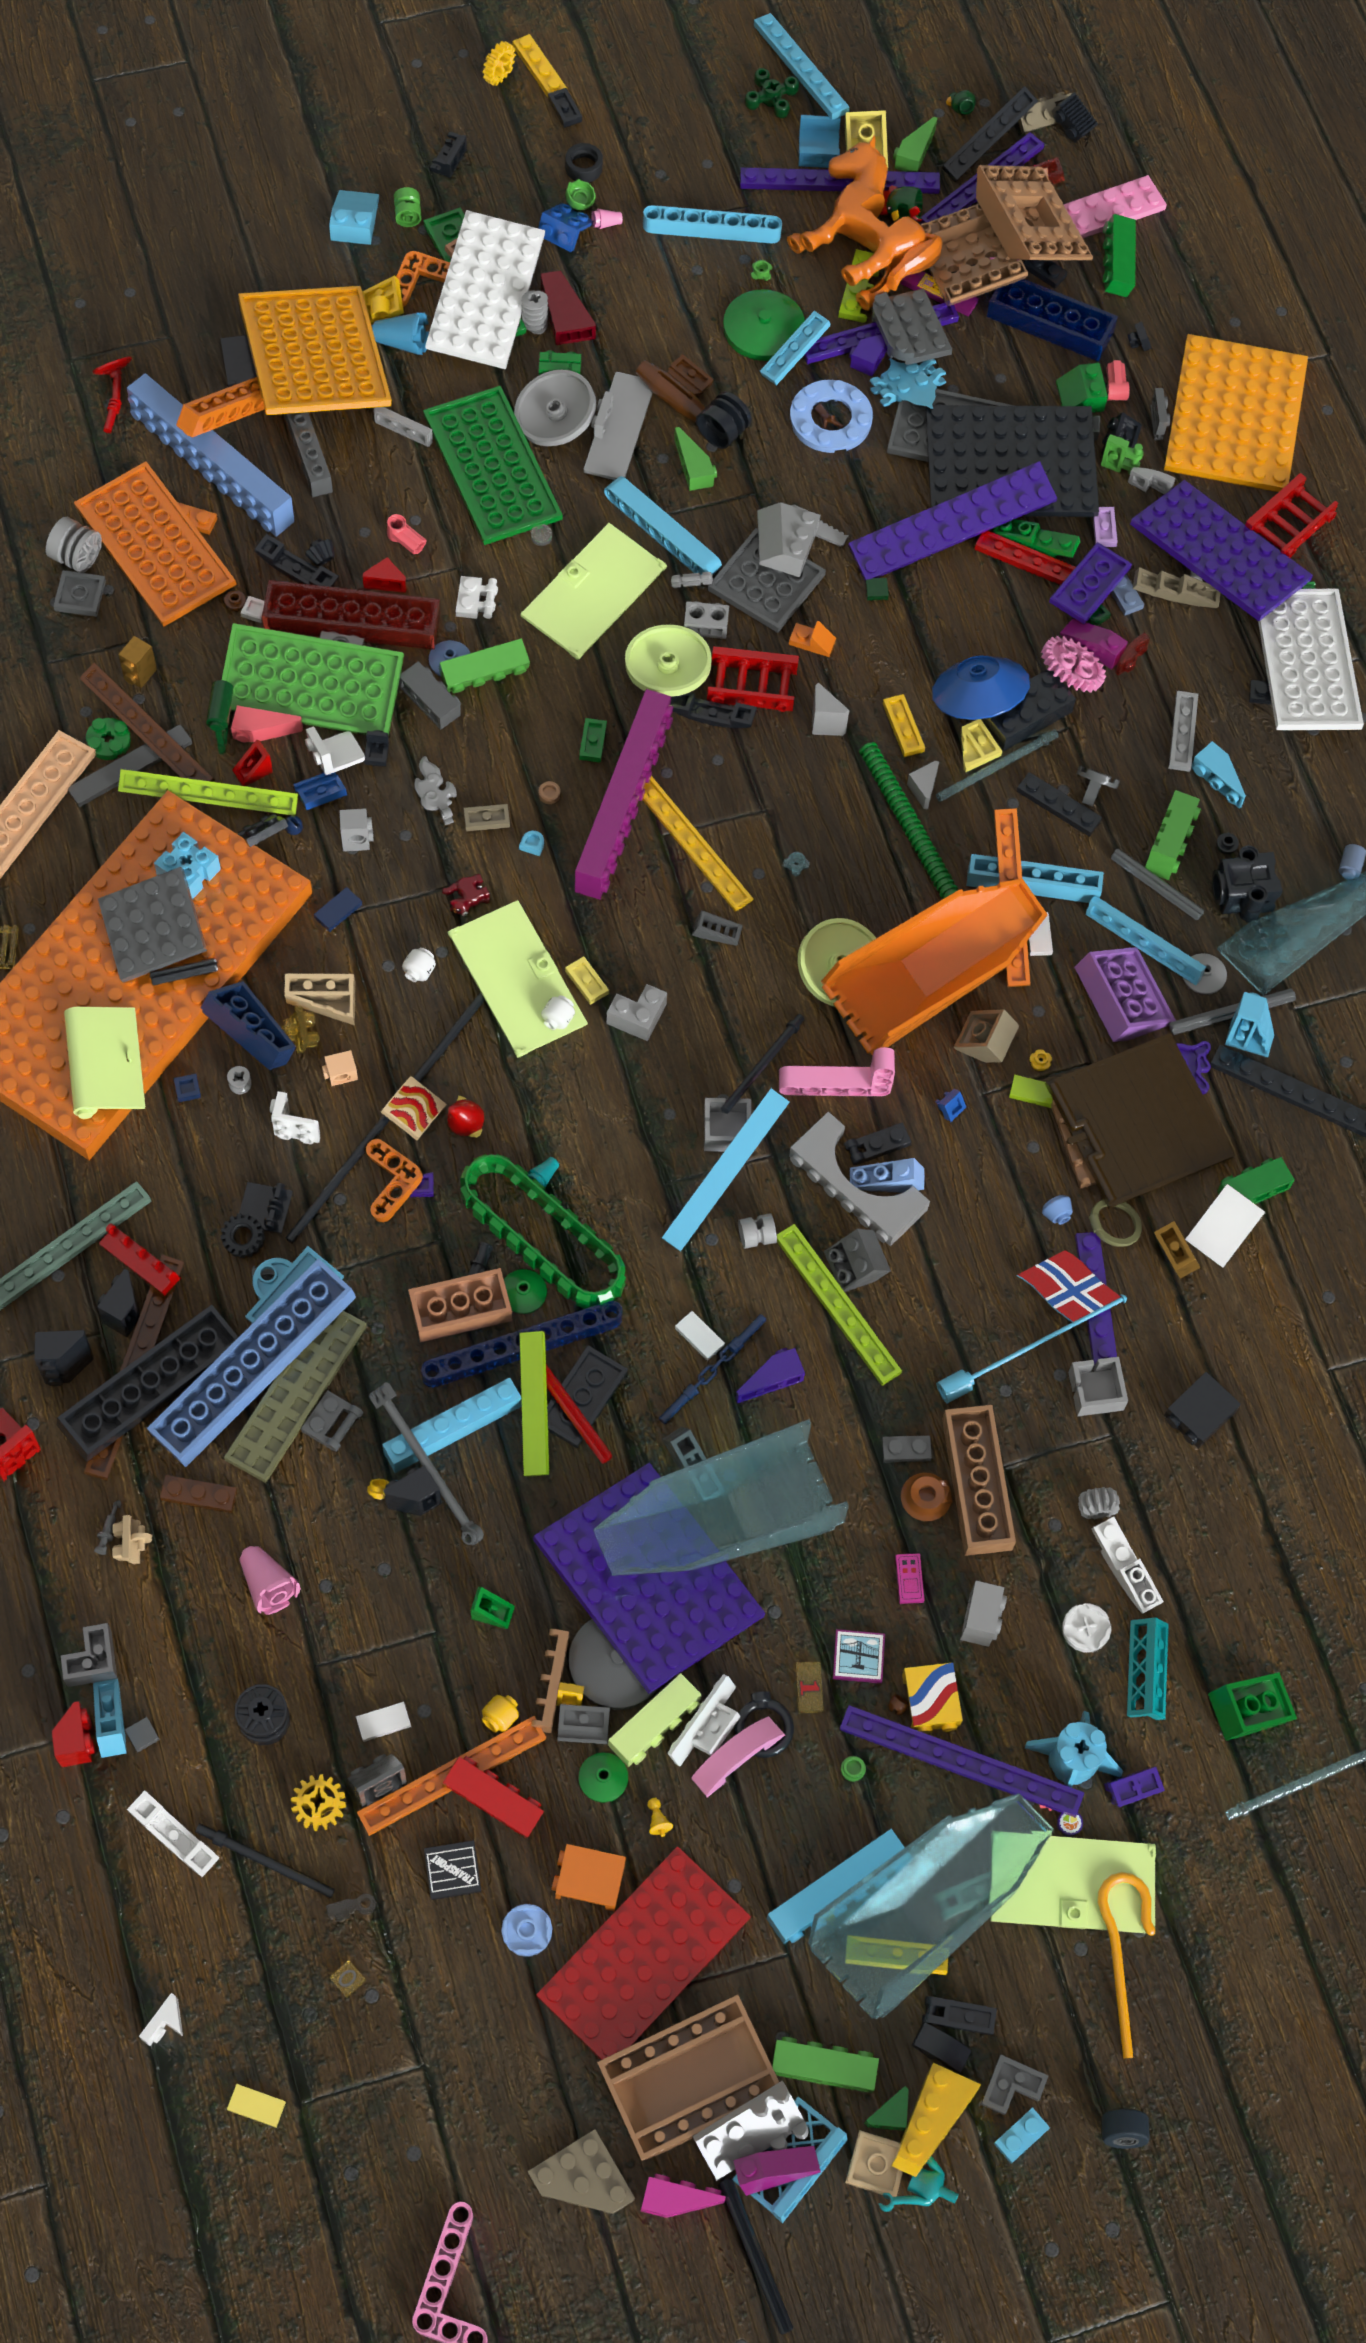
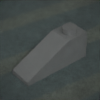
[662,1427,724,1503]

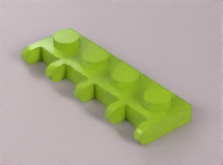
[838,249,880,323]

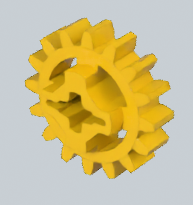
[482,41,516,86]
[291,1774,346,1831]

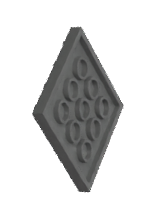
[708,528,826,633]
[98,867,207,983]

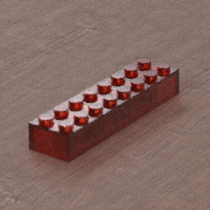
[262,580,441,650]

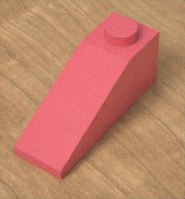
[231,705,303,743]

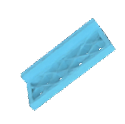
[733,2097,848,2223]

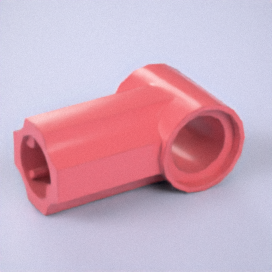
[1106,360,1129,401]
[387,514,426,554]

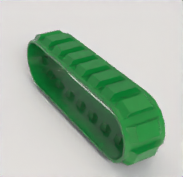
[460,1154,626,1310]

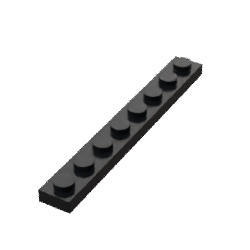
[1210,1045,1366,1138]

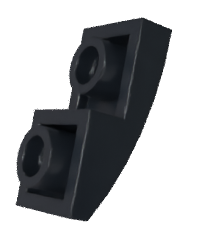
[912,2023,972,2073]

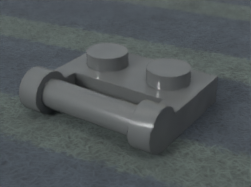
[301,1390,364,1452]

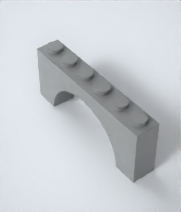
[789,1112,930,1246]

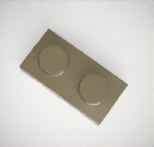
[464,804,510,831]

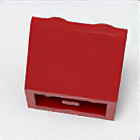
[52,1701,95,1767]

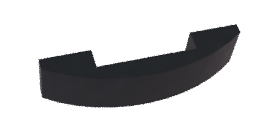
[255,534,339,593]
[671,692,757,728]

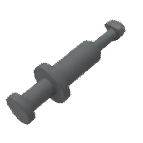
[94,1500,121,1555]

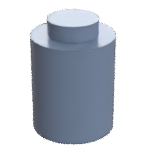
[1339,844,1366,880]

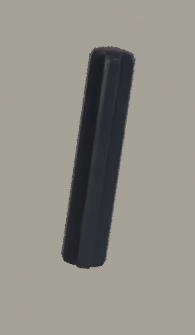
[150,958,218,985]

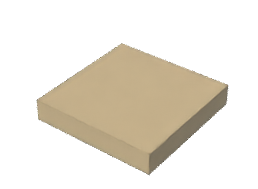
[845,2130,903,2197]

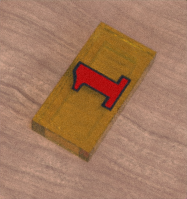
[795,1662,824,1713]

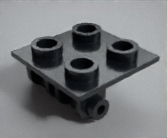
[239,1182,293,1234]

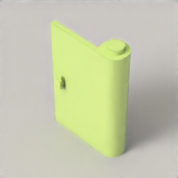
[64,1007,145,1119]

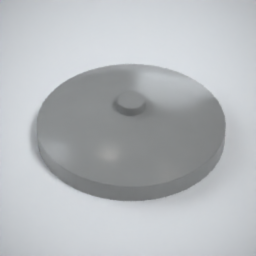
[514,370,596,446]

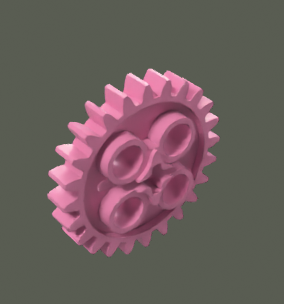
[1041,636,1106,692]

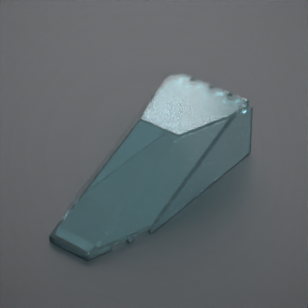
[593,1419,849,1576]
[808,1793,1054,2019]

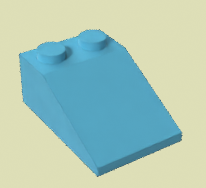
[329,190,379,245]

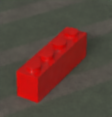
[441,1755,544,1838]

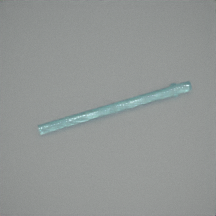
[936,729,1059,802]
[1225,1750,1366,1820]

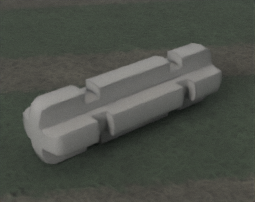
[671,572,713,588]

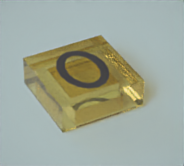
[329,1960,366,1998]

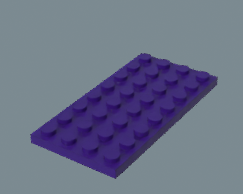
[1130,480,1313,621]

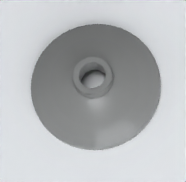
[1183,953,1227,994]

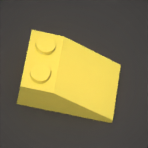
[845,111,888,167]

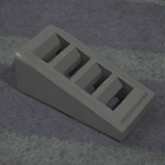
[692,910,743,946]

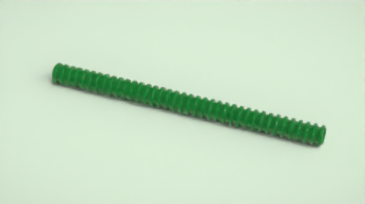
[859,742,958,899]

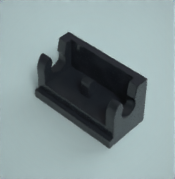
[430,132,467,178]

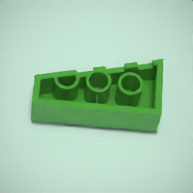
[1145,790,1201,880]

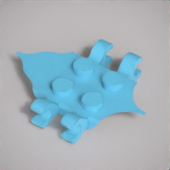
[870,358,946,409]

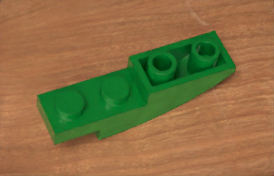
[992,519,1080,558]

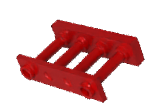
[1245,473,1338,558]
[707,646,799,712]

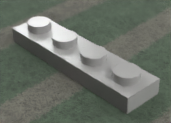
[1168,691,1198,772]

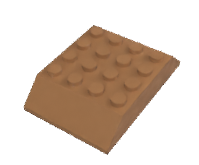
[597,1995,779,2161]

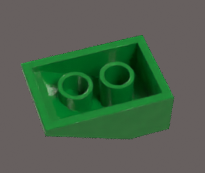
[1208,1672,1297,1741]

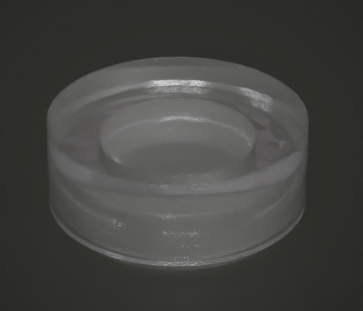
[531,524,552,546]

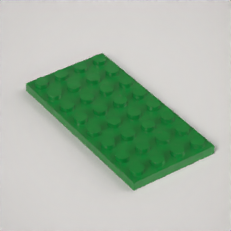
[423,386,563,545]

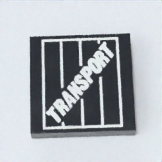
[424,1840,481,1900]

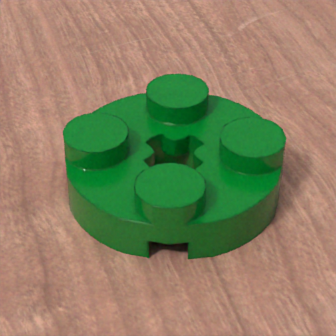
[86,718,131,760]

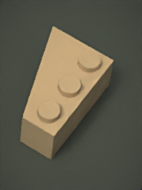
[285,974,355,1025]

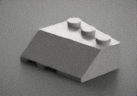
[757,502,821,577]

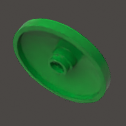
[723,289,805,361]

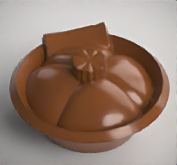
[901,1473,953,1521]

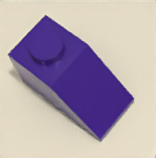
[849,335,887,376]

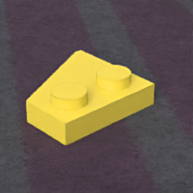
[961,719,1002,773]

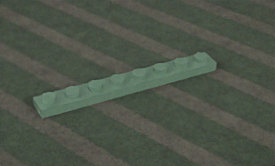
[0,1181,152,1310]

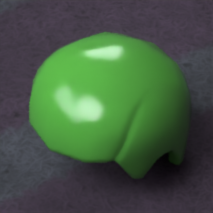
[565,179,596,211]

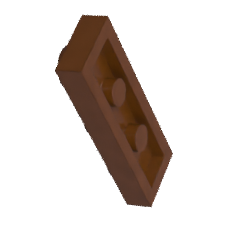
[160,1475,238,1513]

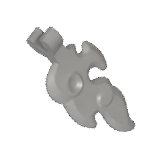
[414,756,457,825]

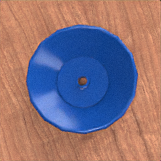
[932,655,1030,720]

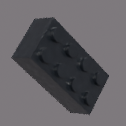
[981,669,1076,752]

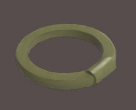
[1089,1199,1142,1247]

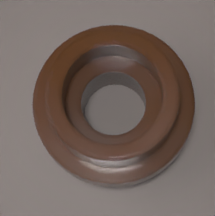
[224,590,246,612]

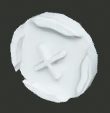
[1062,1603,1112,1652]

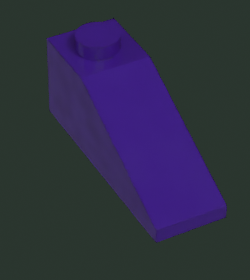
[736,1348,805,1403]

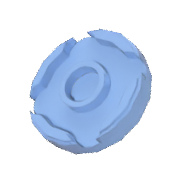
[501,1904,552,1957]

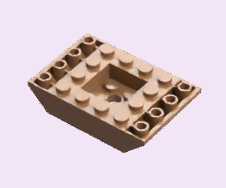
[976,165,1093,260]

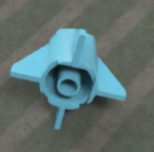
[1025,1711,1123,1788]

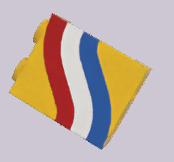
[902,1663,963,1734]

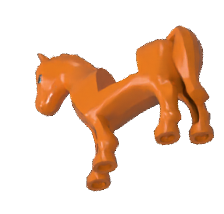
[787,136,942,311]

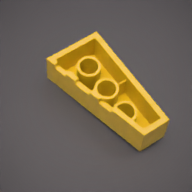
[892,2063,981,2177]

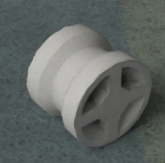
[227,1066,252,1094]

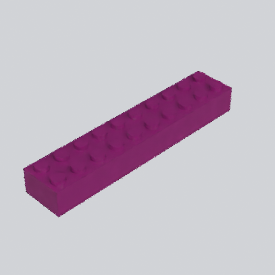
[575,689,673,900]

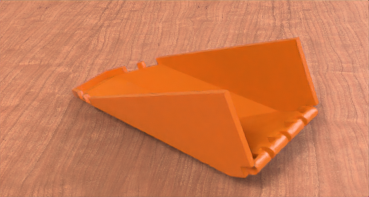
[821,878,1048,1055]

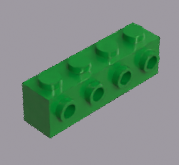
[1103,214,1136,297]

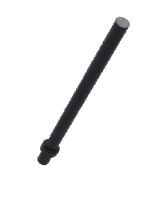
[721,1014,804,1114]

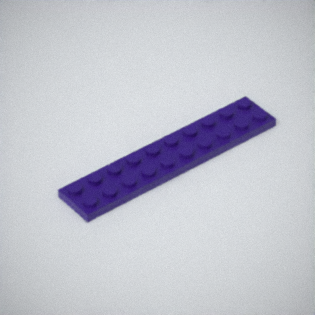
[848,461,1057,582]

